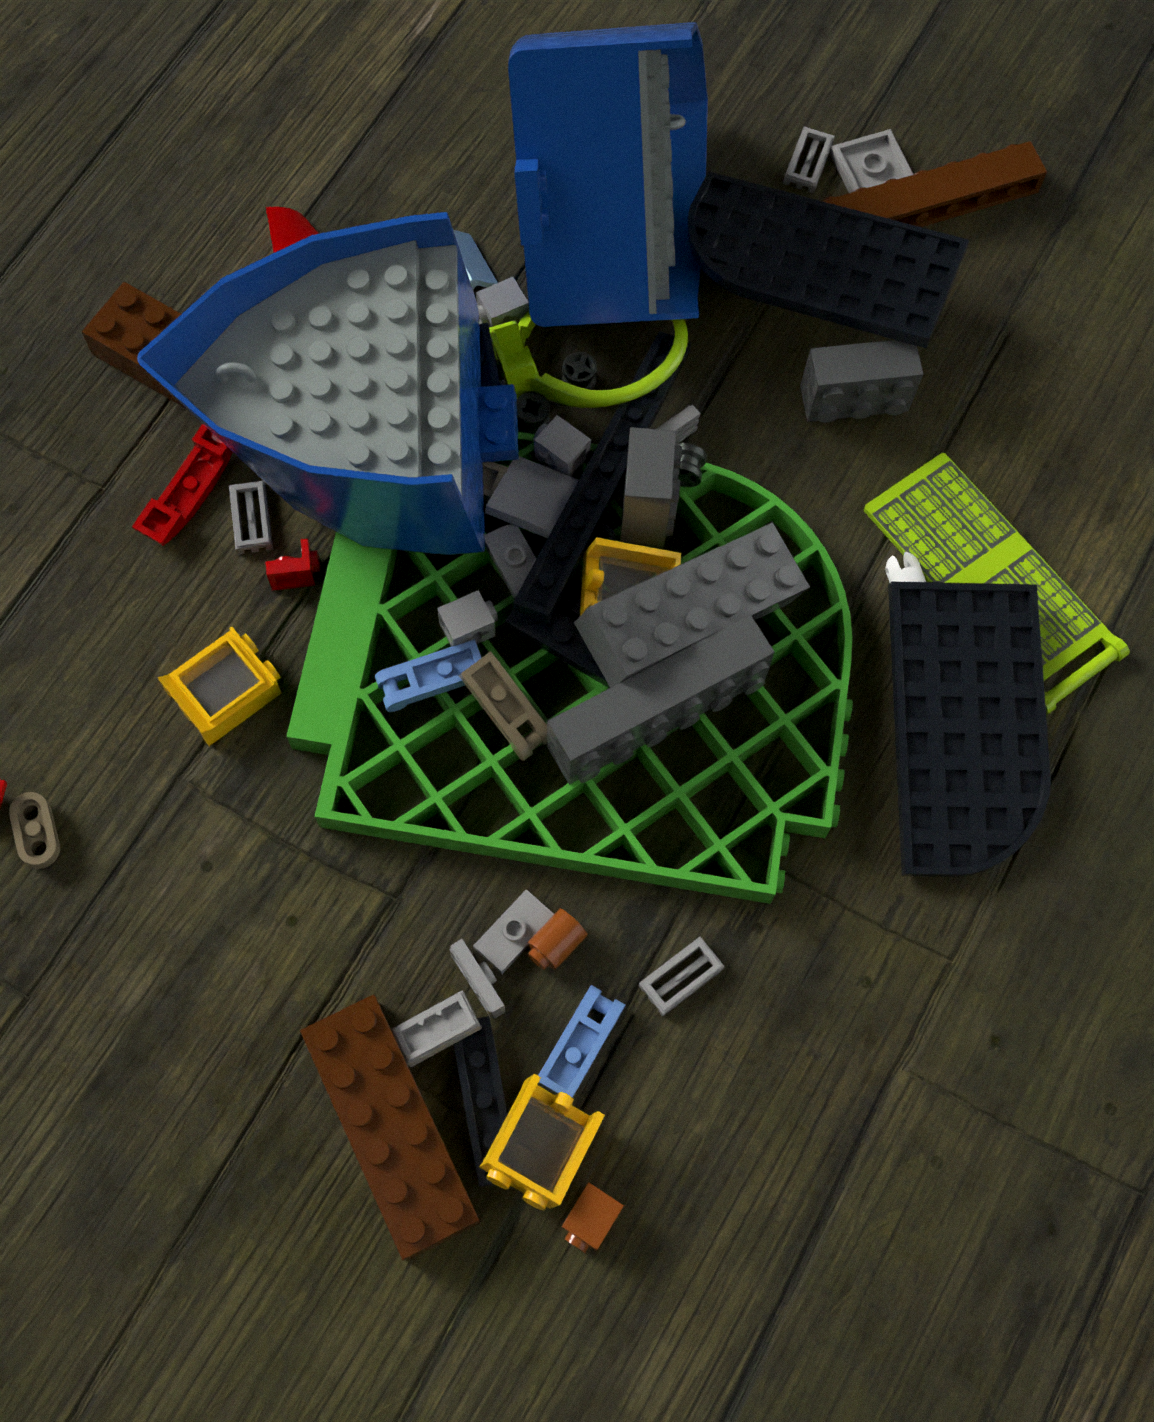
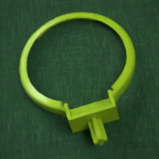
[489,311,688,408]

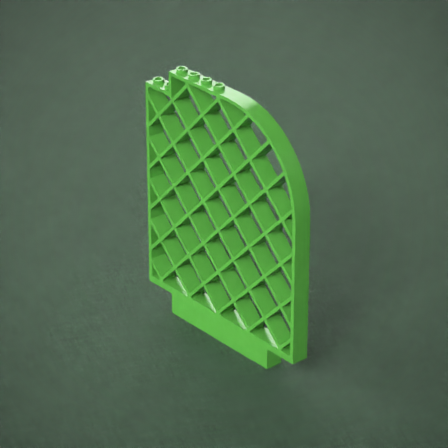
[286,432,853,904]

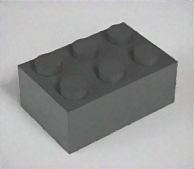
[800,340,923,423]
[620,427,682,549]

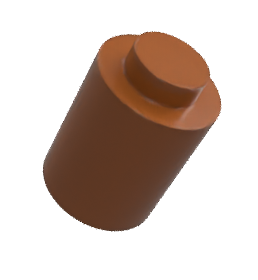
[527,908,588,970]

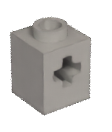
[476,277,529,328]
[533,415,591,477]
[437,590,499,647]

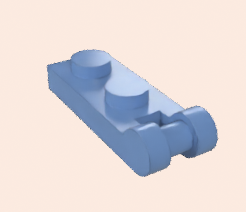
[375,639,481,712]
[538,985,626,1098]

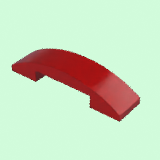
[132,424,233,546]

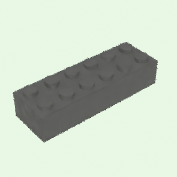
[574,523,810,688]
[547,615,775,785]

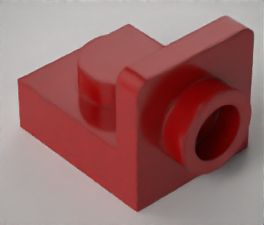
[265,538,320,591]

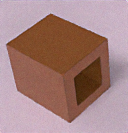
[561,1182,624,1253]

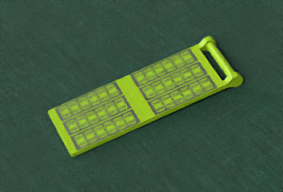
[864,453,1130,715]

